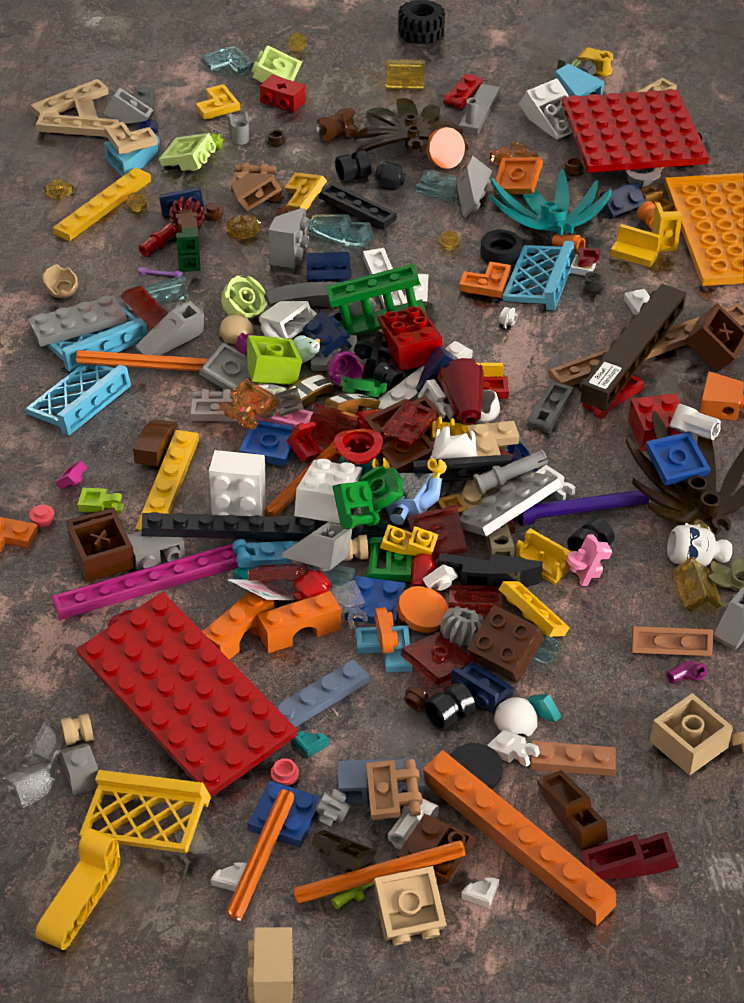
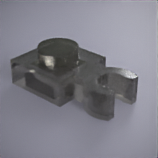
[260,387,304,419]

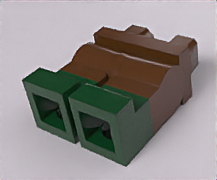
[176,209,201,272]

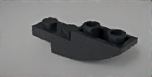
[438,553,543,591]

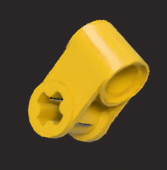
[577,47,613,77]

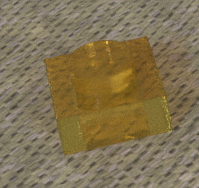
[44,177,74,201]

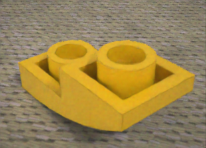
[380,524,438,556]

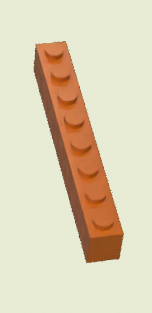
[423,750,616,927]

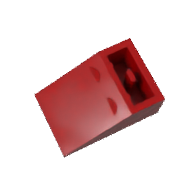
[377,306,443,371]

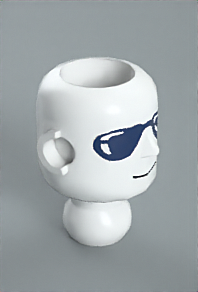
[667,523,732,570]

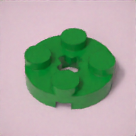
[340,376,388,397]
[360,466,403,513]

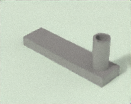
[459,84,500,135]

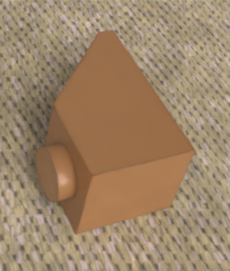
[231,173,282,212]

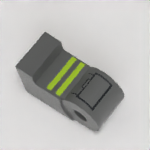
[557,51,596,76]

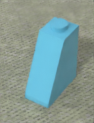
[555,64,604,97]
[104,134,160,176]

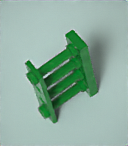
[326,263,427,335]

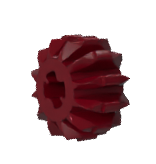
[169,196,205,229]

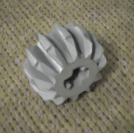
[440,606,484,647]

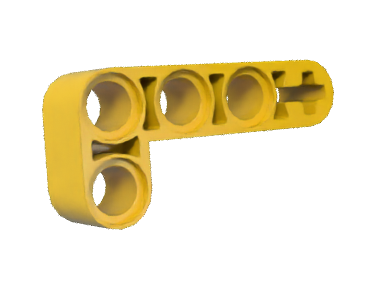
[35,828,120,950]

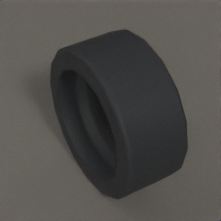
[480,229,522,265]

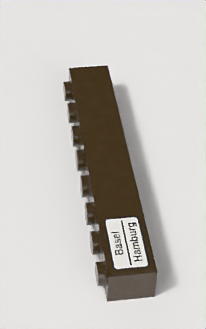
[579,284,686,411]

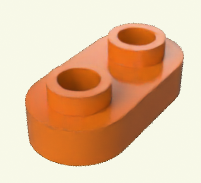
[374,607,398,654]

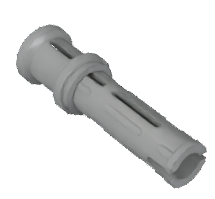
[473,449,548,495]

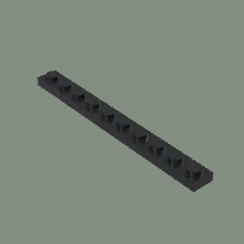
[142,512,394,541]

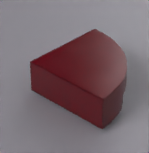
[578,248,601,267]

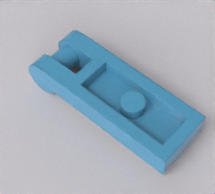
[232,539,305,568]

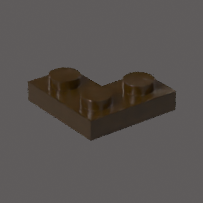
[311,830,377,872]

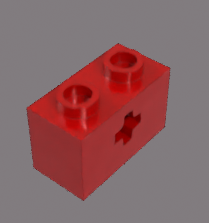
[260,74,306,113]

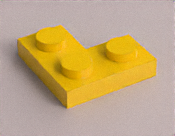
[196,84,240,120]
[284,172,327,211]

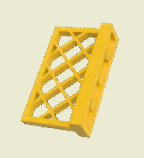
[79,770,211,854]

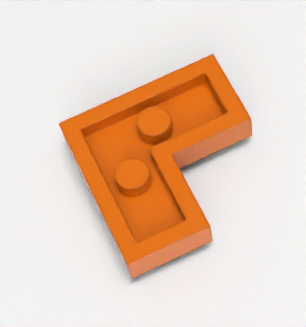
[459,262,511,298]
[0,517,38,553]

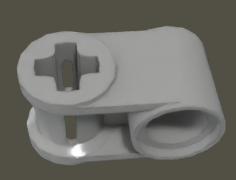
[228,111,250,145]

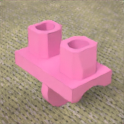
[566,535,612,586]

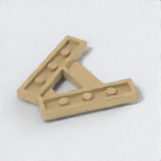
[30,79,119,138]

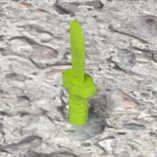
[331,882,374,910]

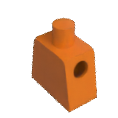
[700,372,744,420]

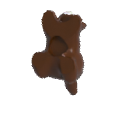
[316,108,358,142]

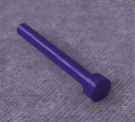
[517,490,649,526]

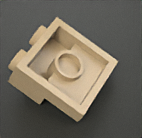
[373,866,447,946]

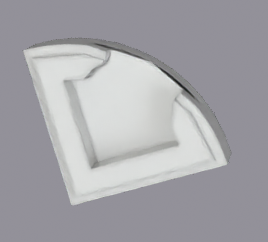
[211,862,247,892]
[461,878,499,908]

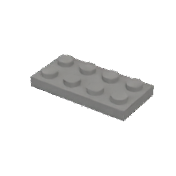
[28,295,127,347]
[455,471,562,536]

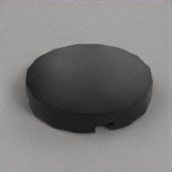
[450,743,503,789]

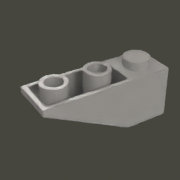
[456,156,492,218]
[135,301,204,355]

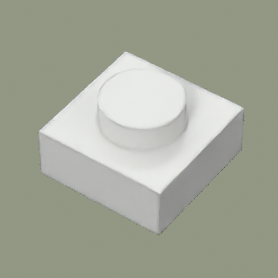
[423,565,458,591]

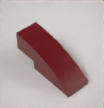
[581,832,679,879]

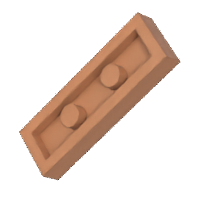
[631,626,713,656]
[531,741,616,776]

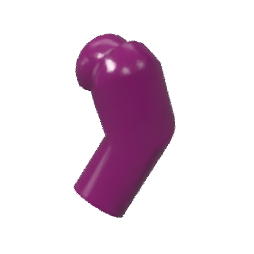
[666,661,708,684]

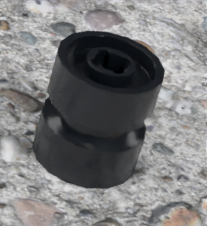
[335,150,372,183]
[567,517,615,552]
[423,682,475,731]

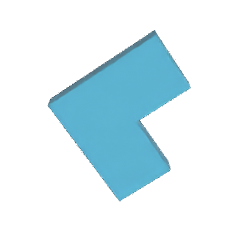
[356,626,412,673]

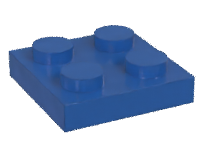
[239,419,294,466]
[645,432,711,486]
[345,575,406,626]
[247,781,320,848]

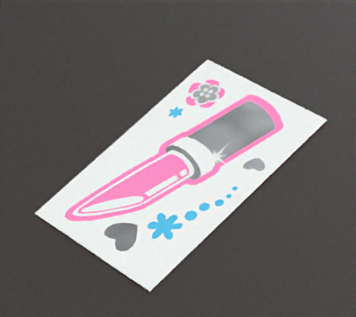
[227,579,295,600]

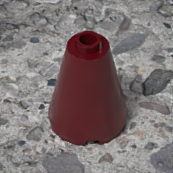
[437,358,484,425]

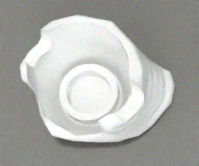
[430,426,477,459]

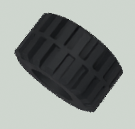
[398,0,445,44]

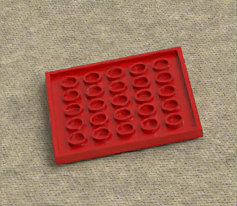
[561,89,709,173]

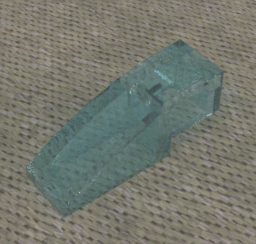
[307,214,374,248]

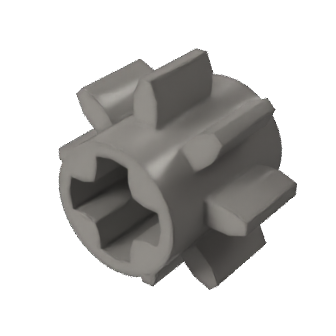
[314,789,350,827]

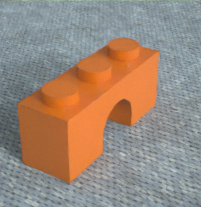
[258,591,341,654]
[202,592,274,660]

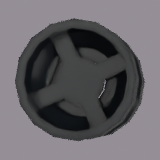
[373,361,405,391]

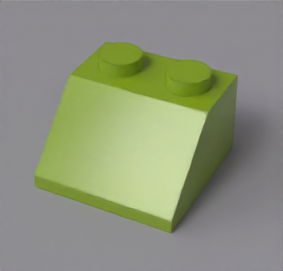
[247,335,302,386]

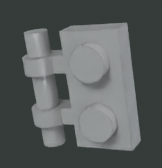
[191,389,240,422]

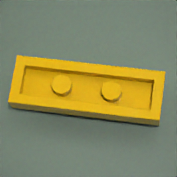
[499,581,570,637]

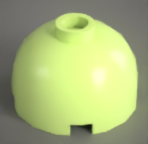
[221,276,267,321]

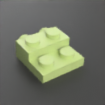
[251,45,302,83]
[159,133,216,171]

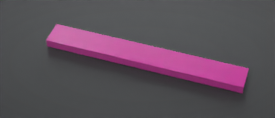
[51,540,248,620]

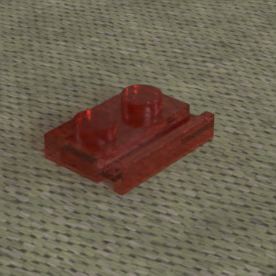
[380,399,437,449]
[310,403,360,444]
[248,563,309,583]
[449,585,502,616]

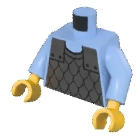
[372,458,447,525]

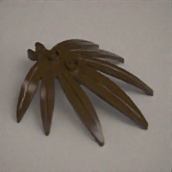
[354,98,469,153]
[626,411,744,535]

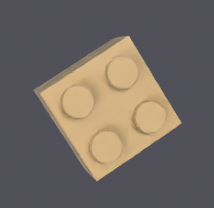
[650,693,733,775]
[247,927,293,1003]

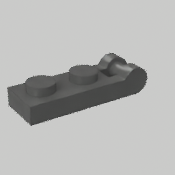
[527,381,574,434]

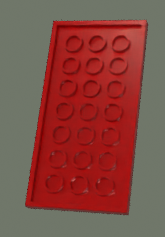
[76,592,298,798]

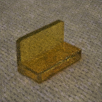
[385,59,425,90]
[672,557,723,612]

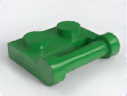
[332,481,380,529]
[365,537,412,582]

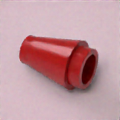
[410,553,436,588]

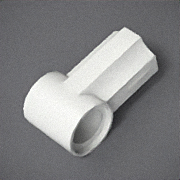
[669,404,721,440]
[388,798,439,850]

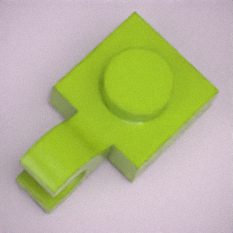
[77,488,124,513]

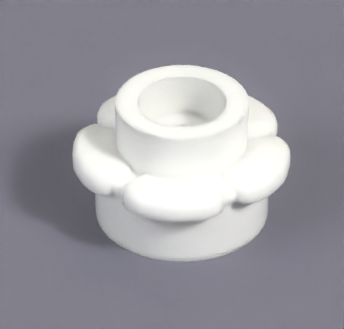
[498,307,518,328]

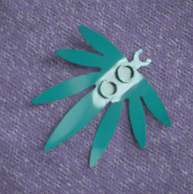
[490,168,612,235]

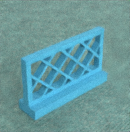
[503,241,575,310]
[46,306,148,372]
[25,364,131,436]

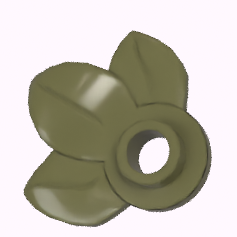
[708,558,744,592]

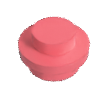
[29,505,55,528]
[271,759,299,786]

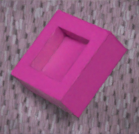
[55,460,87,490]

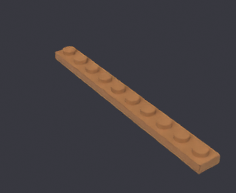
[548,303,744,386]

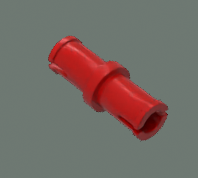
[138,223,177,257]

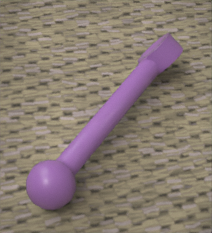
[138,267,182,279]

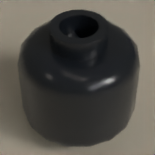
[374,161,406,191]

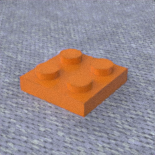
[492,157,543,194]

